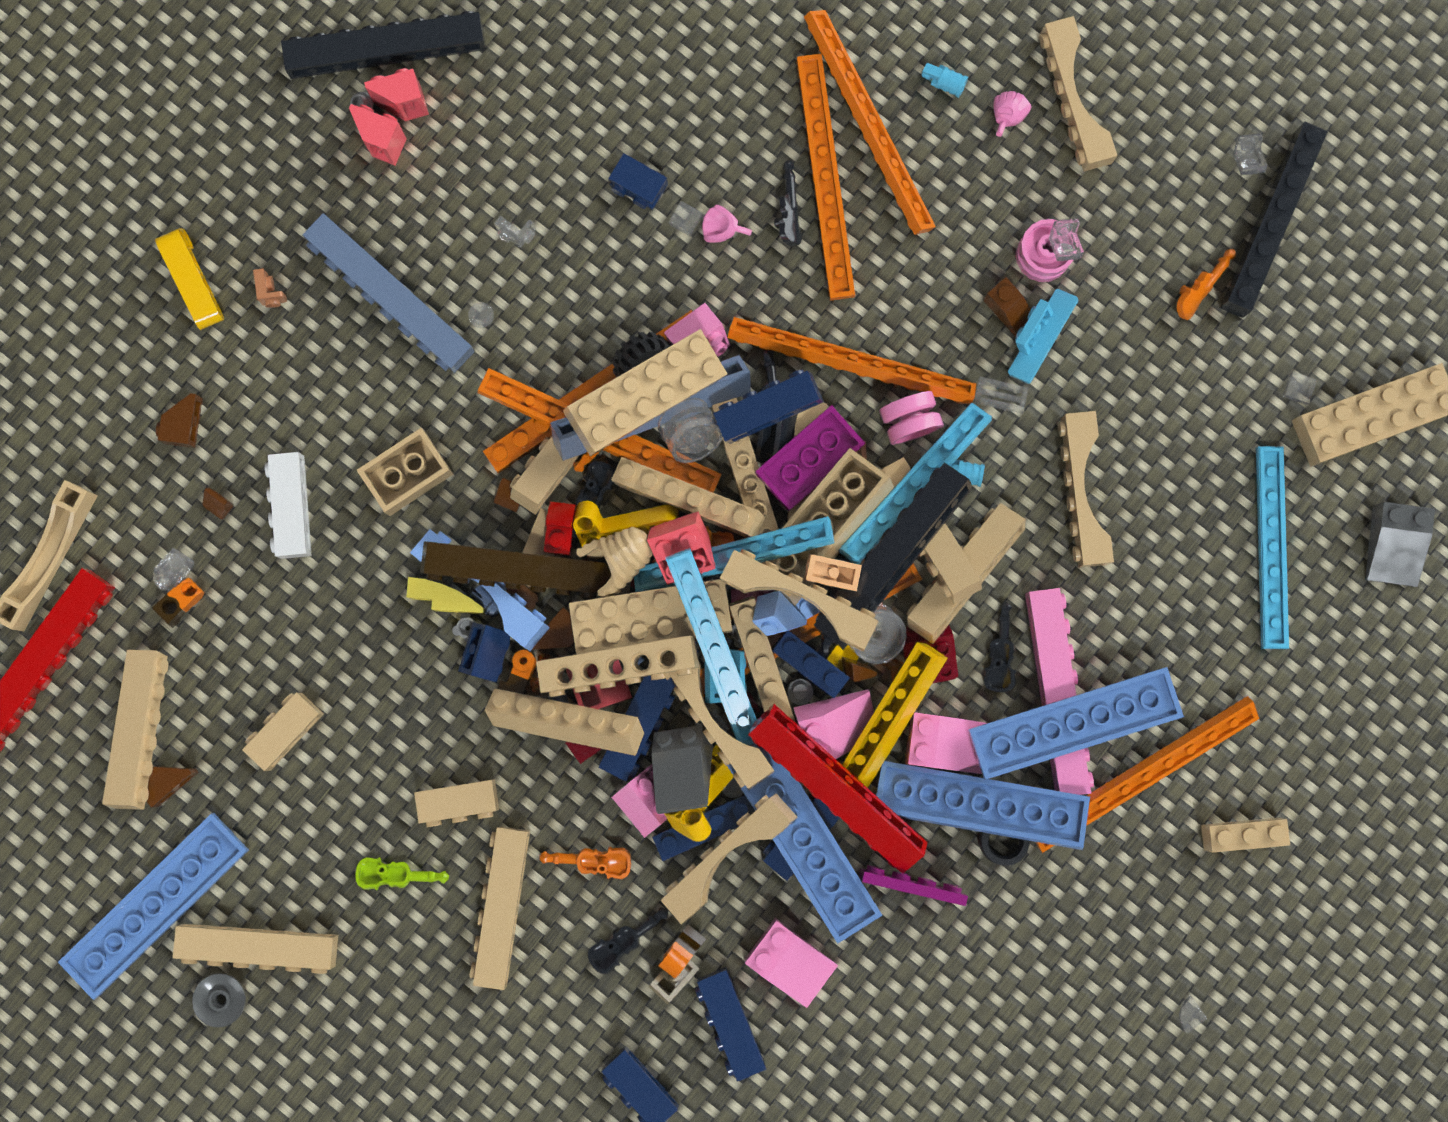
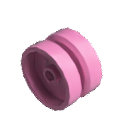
[1016,219,1077,282]
[879,391,944,445]

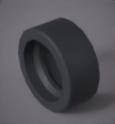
[978,832,1030,866]

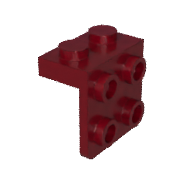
[897,625,958,684]

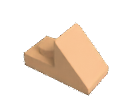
[804,554,862,591]

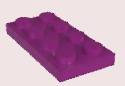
[754,405,866,511]
[858,865,968,906]

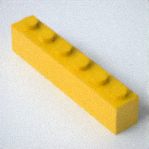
[842,642,947,788]

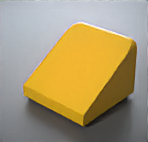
[826,645,861,672]

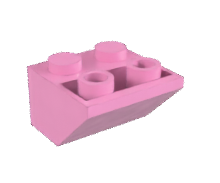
[664,303,730,357]
[612,764,667,838]

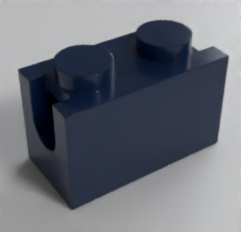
[608,153,668,210]
[458,622,511,683]

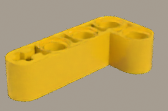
[155,228,224,330]
[573,501,680,547]
[664,745,733,842]

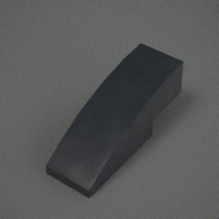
[756,414,798,464]

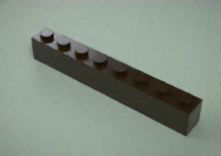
[420,541,631,598]

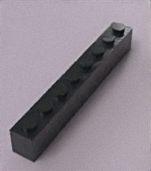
[281,11,486,79]
[1220,121,1328,318]
[814,462,973,650]

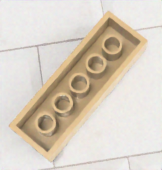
[563,329,727,456]
[1292,363,1448,467]
[762,448,894,606]
[569,579,732,655]

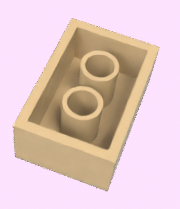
[357,428,453,516]

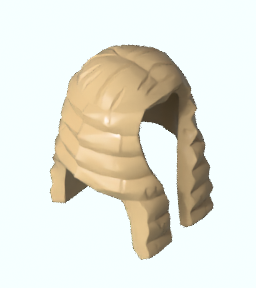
[576,527,653,598]

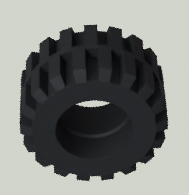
[612,332,671,378]

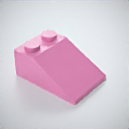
[793,689,874,759]
[905,713,987,774]
[744,918,838,1008]

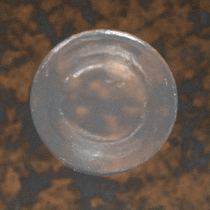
[468,302,494,328]

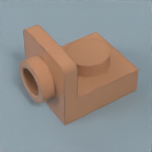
[253,269,287,308]

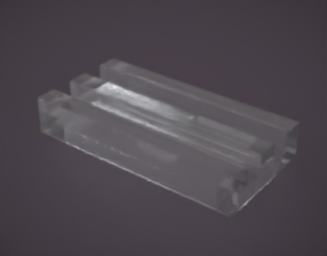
[973,377,1029,413]

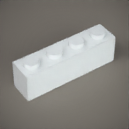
[265,452,312,559]

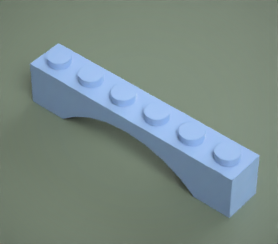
[410,529,550,651]

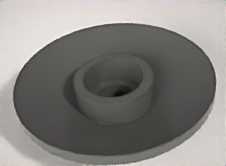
[192,973,246,1027]

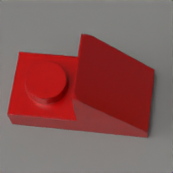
[544,502,576,556]

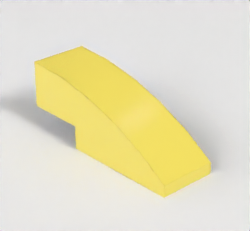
[406,577,486,615]

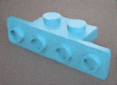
[1008,289,1078,384]

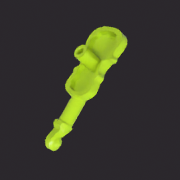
[356,857,449,890]

